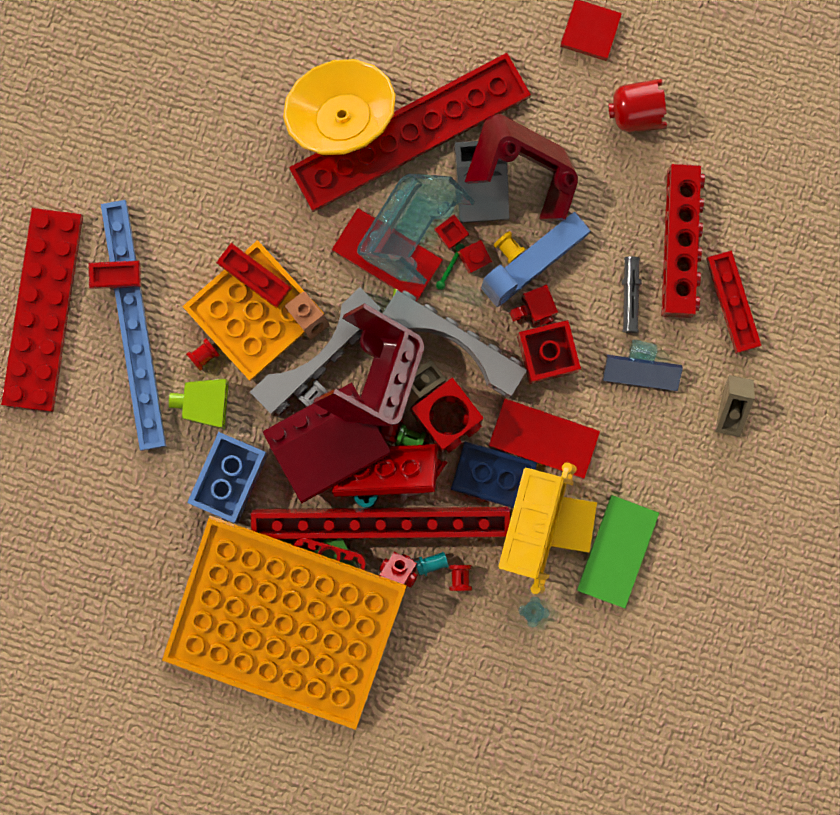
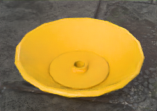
[283,59,396,155]

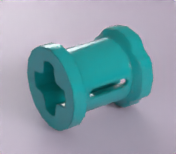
[354,495,377,508]

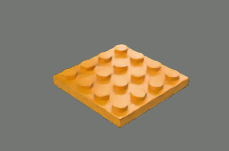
[182,240,325,382]

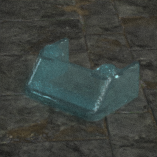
[357,174,475,284]

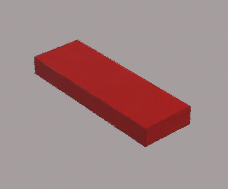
[216,243,292,309]

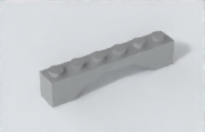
[250,287,382,416]
[383,290,527,398]

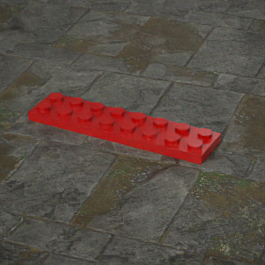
[1,208,83,412]

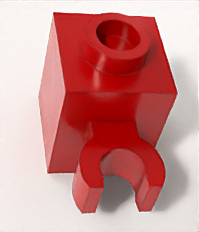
[510,284,558,326]

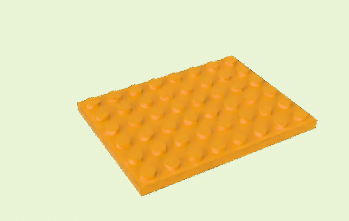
[162,516,407,730]

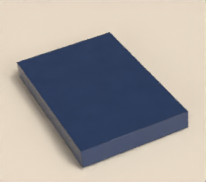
[451,441,537,508]

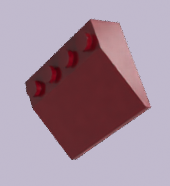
[262,382,392,504]

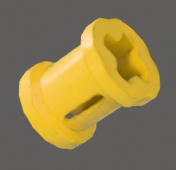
[494,231,526,264]

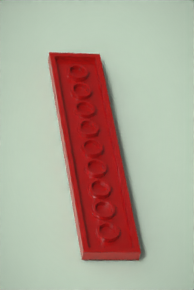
[289,53,531,212]

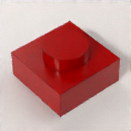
[434,214,469,250]
[458,240,492,274]

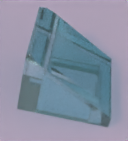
[628,339,657,361]

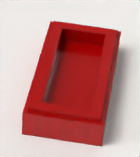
[88,261,141,289]

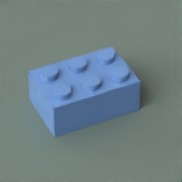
[187,432,268,524]

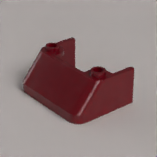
[465,114,578,221]
[313,303,424,427]

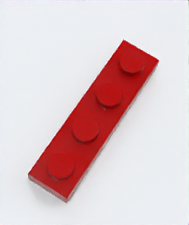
[706,250,762,354]

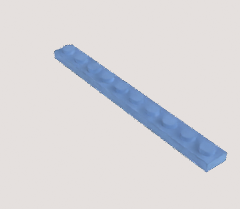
[101,200,167,451]

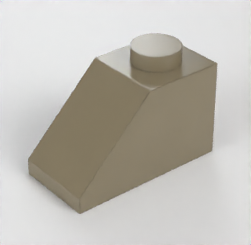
[403,360,447,414]
[715,375,755,437]

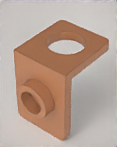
[285,292,330,340]

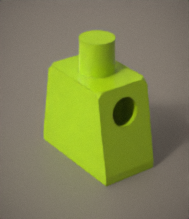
[169,379,229,429]

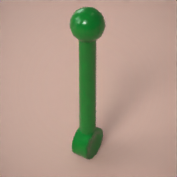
[436,244,465,290]

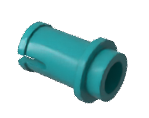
[415,551,449,577]

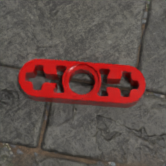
[294,538,366,570]

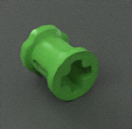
[395,424,426,446]

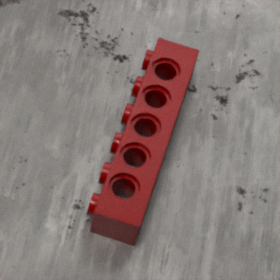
[661,164,705,318]

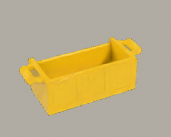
[498,462,577,594]

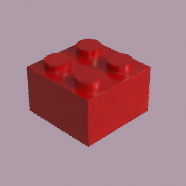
[517,320,581,385]

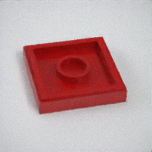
[560,0,622,61]

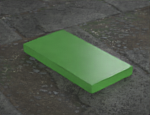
[576,495,659,609]

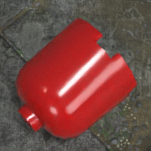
[608,79,667,132]

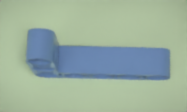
[481,212,591,308]

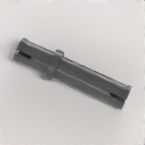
[622,256,642,333]

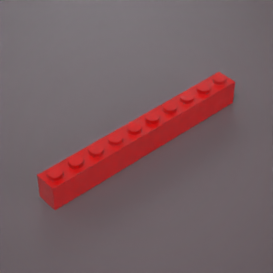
[251,507,510,539]

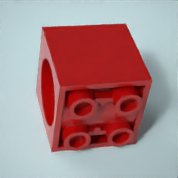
[411,377,484,453]

